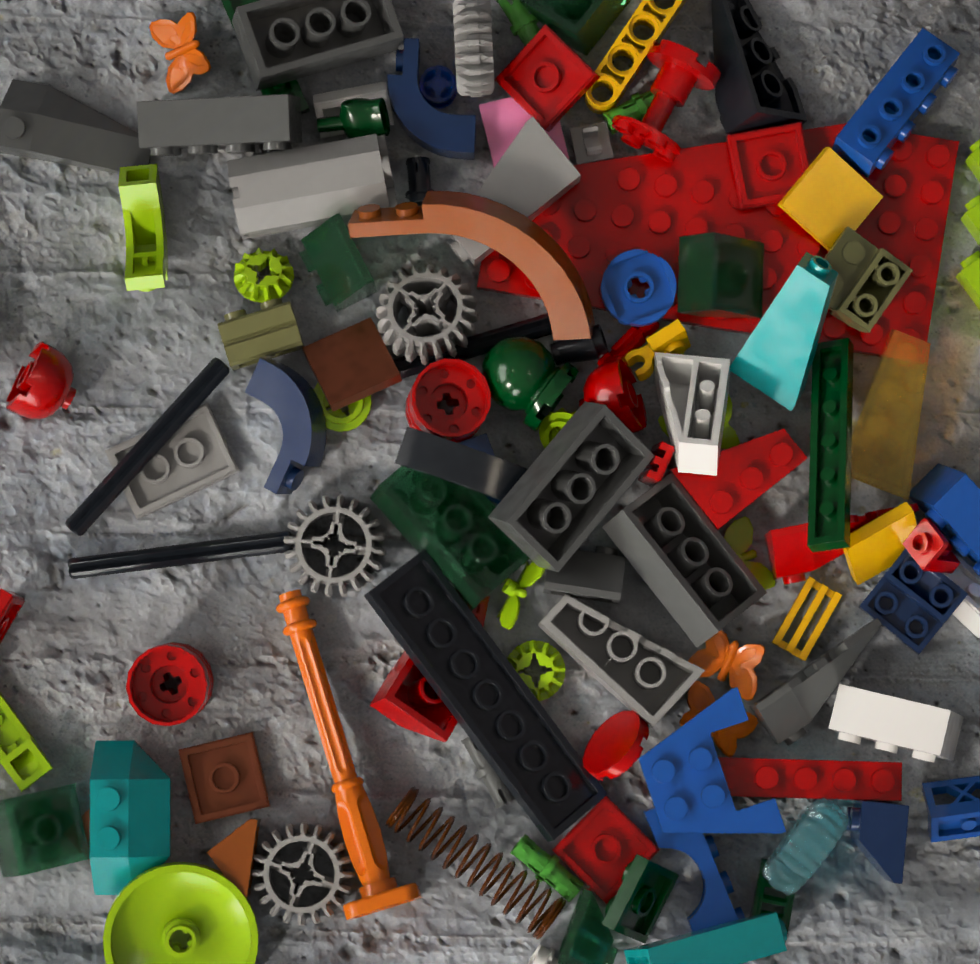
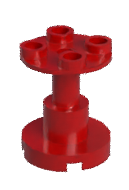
[612,39,721,163]

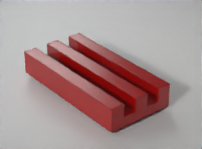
[638,441,675,486]

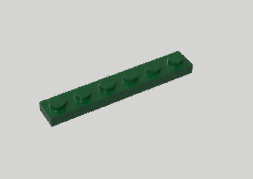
[807,338,854,552]

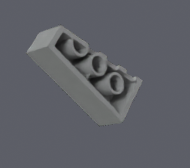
[538,594,705,729]

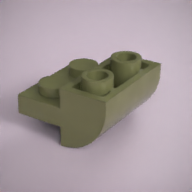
[824,227,913,333]

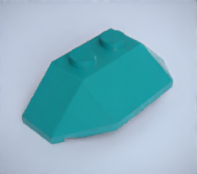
[89,740,171,895]

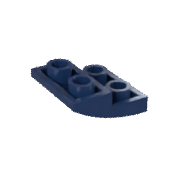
[858,549,968,655]

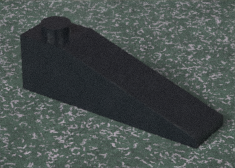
[711,0,807,135]

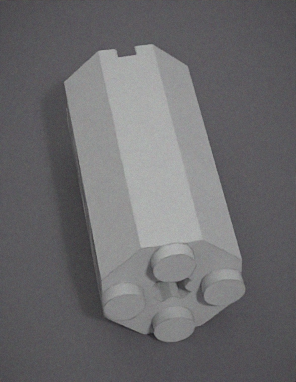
[227,134,398,239]

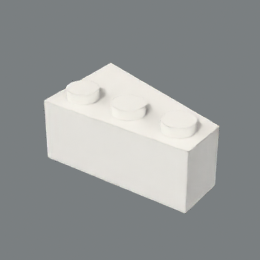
[654,352,730,476]
[828,684,964,763]

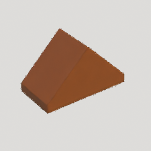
[207,818,261,897]

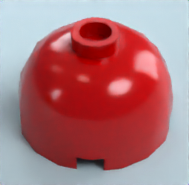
[6,341,76,419]
[579,358,647,433]

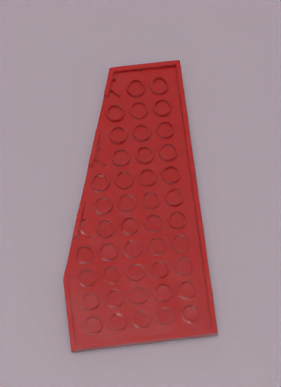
[477,123,959,364]

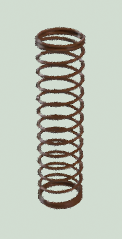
[385,786,566,940]

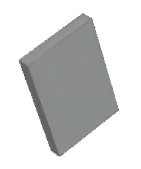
[105,403,240,520]

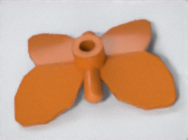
[149,12,211,94]
[688,630,765,701]
[679,681,758,757]

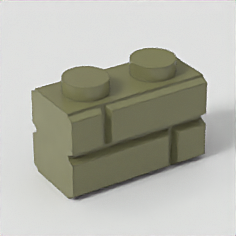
[217,298,304,370]

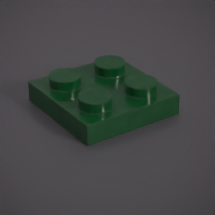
[602,854,679,944]

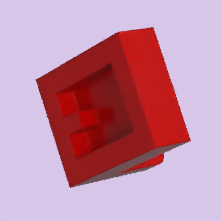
[903,518,960,574]

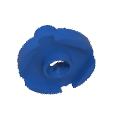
[600,249,677,327]

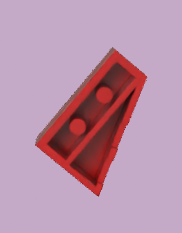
[668,428,808,530]

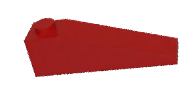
[764,503,919,585]
[370,574,490,742]

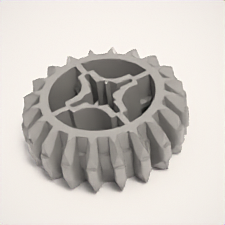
[453,0,495,98]
[376,263,478,366]
[283,495,386,597]
[251,821,355,926]

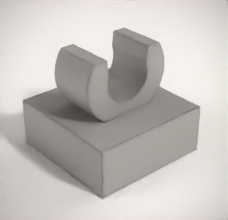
[569,121,614,165]

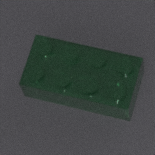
[370,466,530,611]

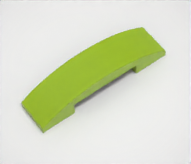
[0,692,53,792]

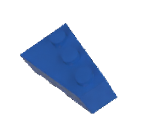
[906,463,980,577]

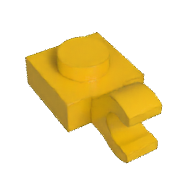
[625,319,691,381]

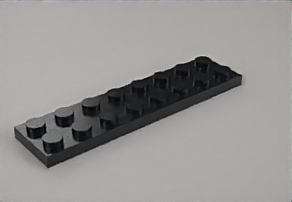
[364,549,608,842]

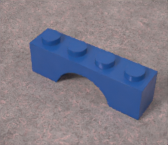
[643,807,745,932]

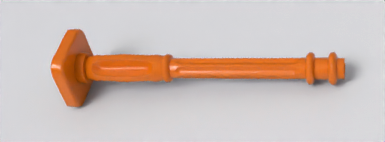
[276,589,422,920]

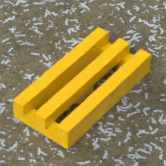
[771,576,842,661]

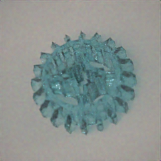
[762,798,849,896]

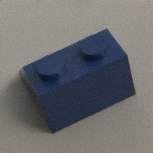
[845,800,909,884]

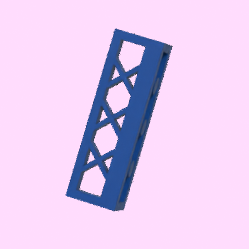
[922,775,980,843]

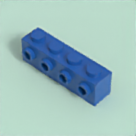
[832,28,960,178]

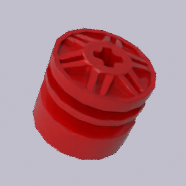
[405,358,491,443]
[126,642,214,726]

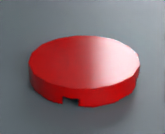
[582,710,649,781]

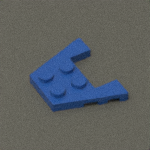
[638,687,786,834]

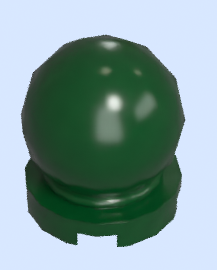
[482,336,580,432]

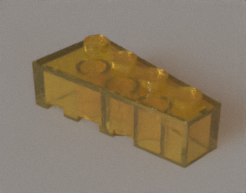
[851,329,931,500]

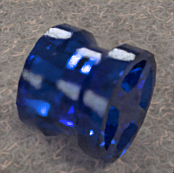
[419,65,457,109]

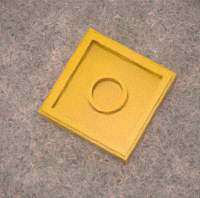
[777,147,883,251]
[843,502,917,585]

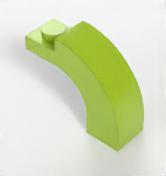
[118,164,168,292]

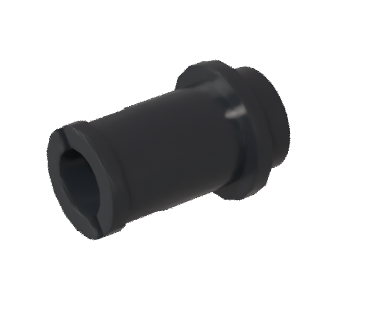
[405,156,434,206]

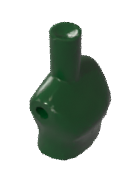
[317,97,390,139]

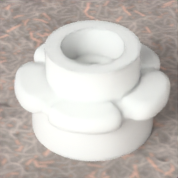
[528,945,559,964]

